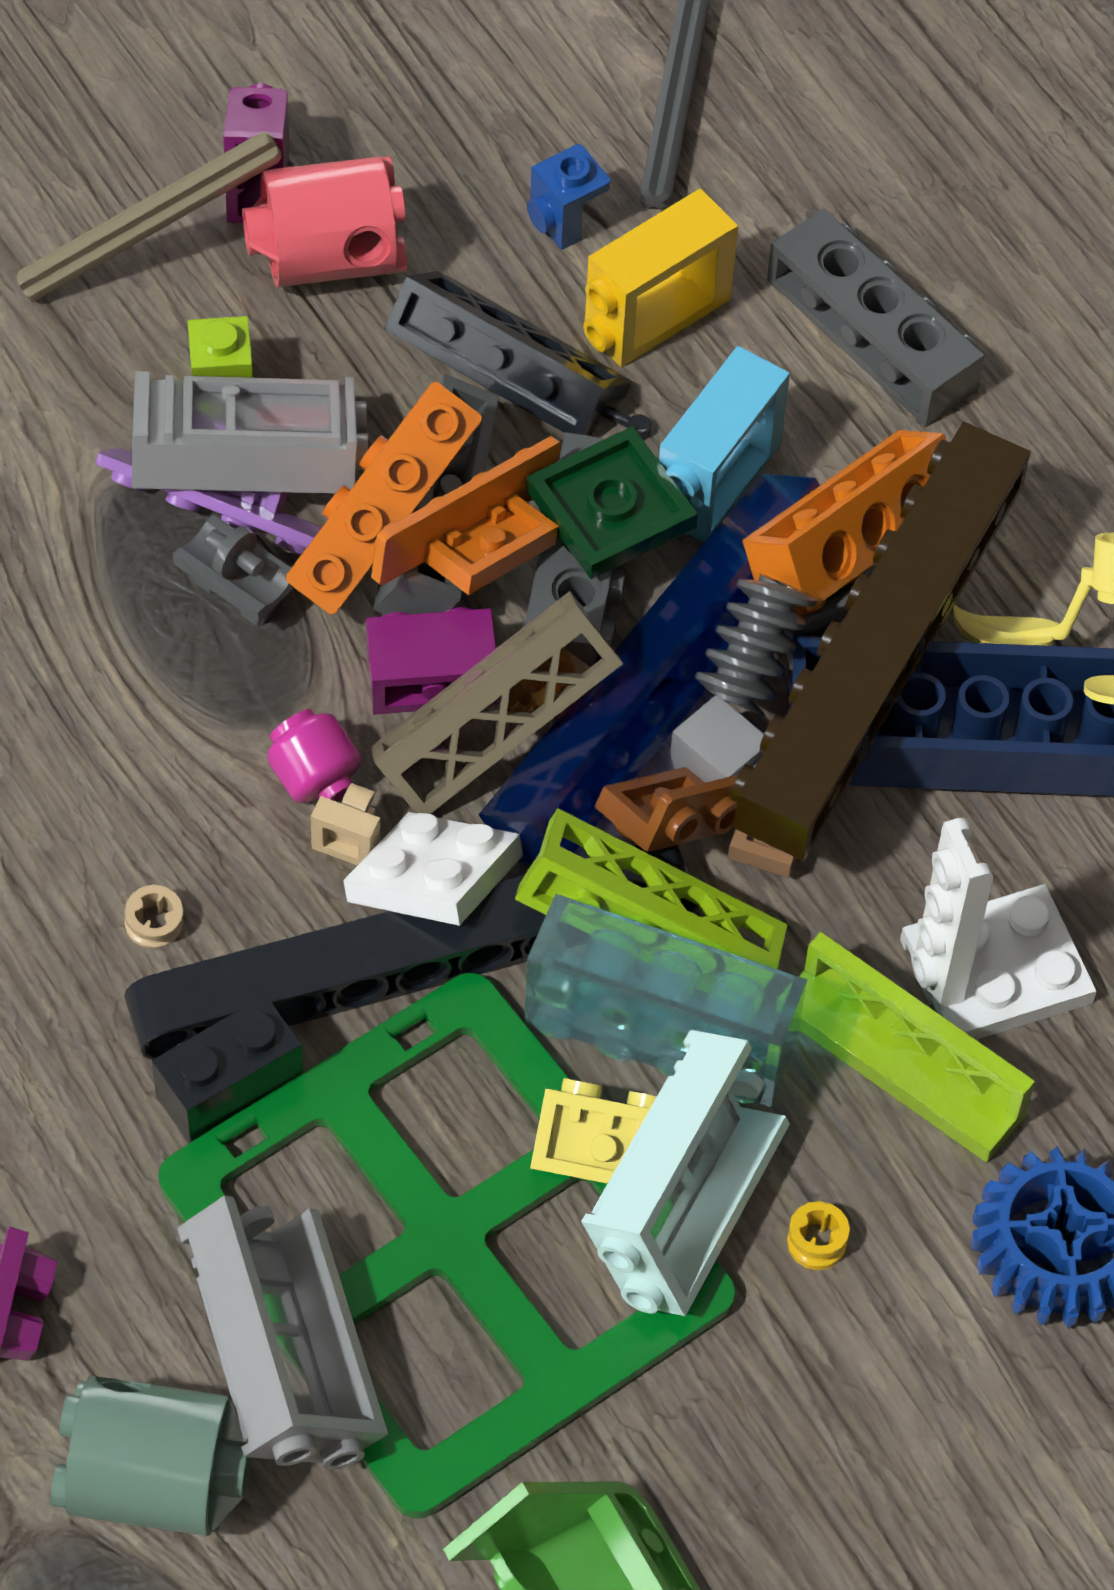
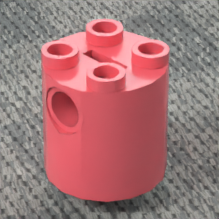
[242,156,407,288]

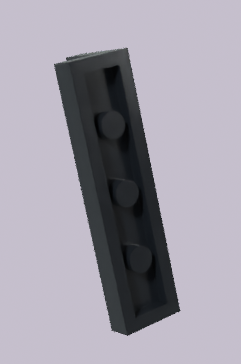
[384,271,632,436]

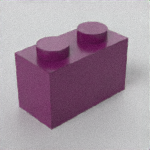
[366,607,498,715]

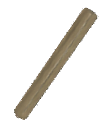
[16,131,281,301]

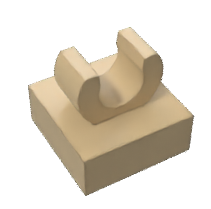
[310,783,381,866]

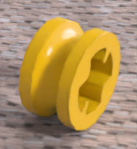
[787,1201,850,1270]

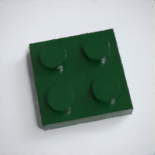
[526,426,698,579]

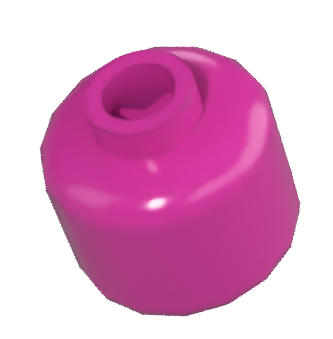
[267,709,361,803]

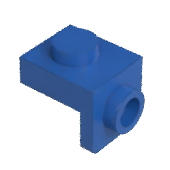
[527,144,610,250]

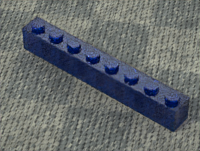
[478,473,820,864]

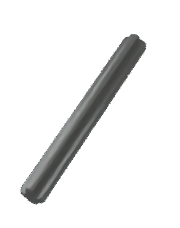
[640,0,710,210]

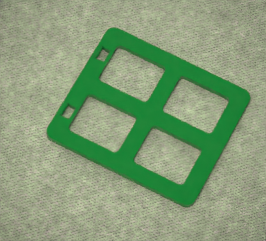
[158,973,735,1518]

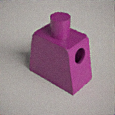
[223,83,289,223]

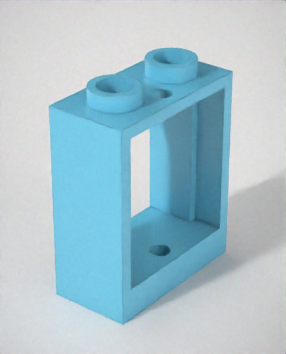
[659,345,790,544]

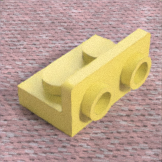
[530,1078,657,1183]

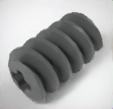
[695,573,818,716]

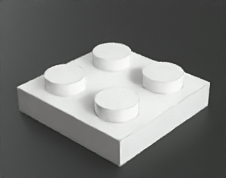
[343,812,523,926]

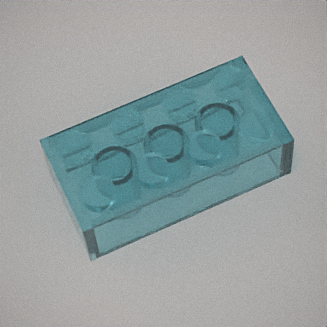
[524,894,807,1107]

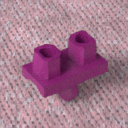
[0,1226,58,1361]

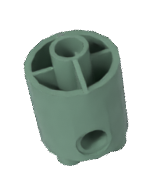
[50,1375,252,1536]

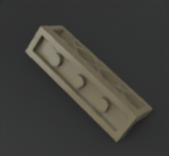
[371,591,623,814]

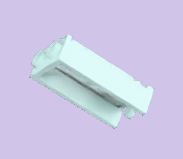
[581,1030,790,1316]

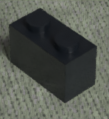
[152,995,303,1143]

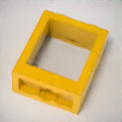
[583,188,738,368]

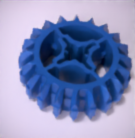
[971,1146,1114,1329]

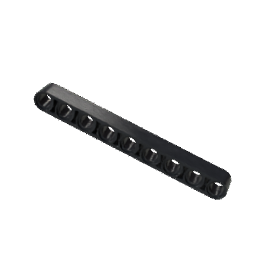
[124,845,698,1060]

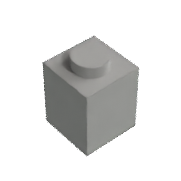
[669,695,764,783]

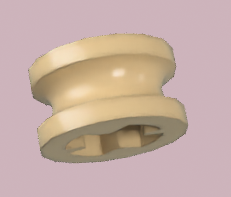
[125,884,183,949]

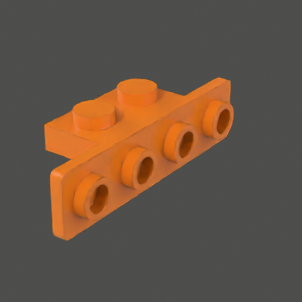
[286,382,482,615]
[371,436,562,595]

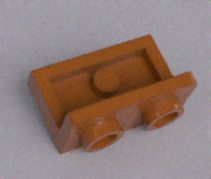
[595,767,739,853]

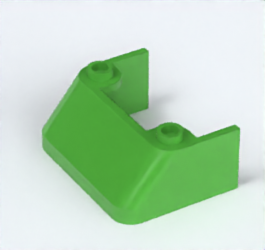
[443,1481,701,1590]

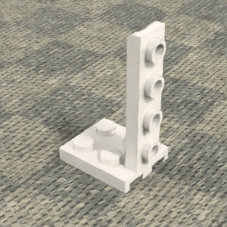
[900,818,1097,1040]

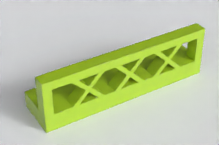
[515,808,788,1015]
[775,931,1035,1163]

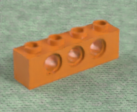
[742,430,946,615]

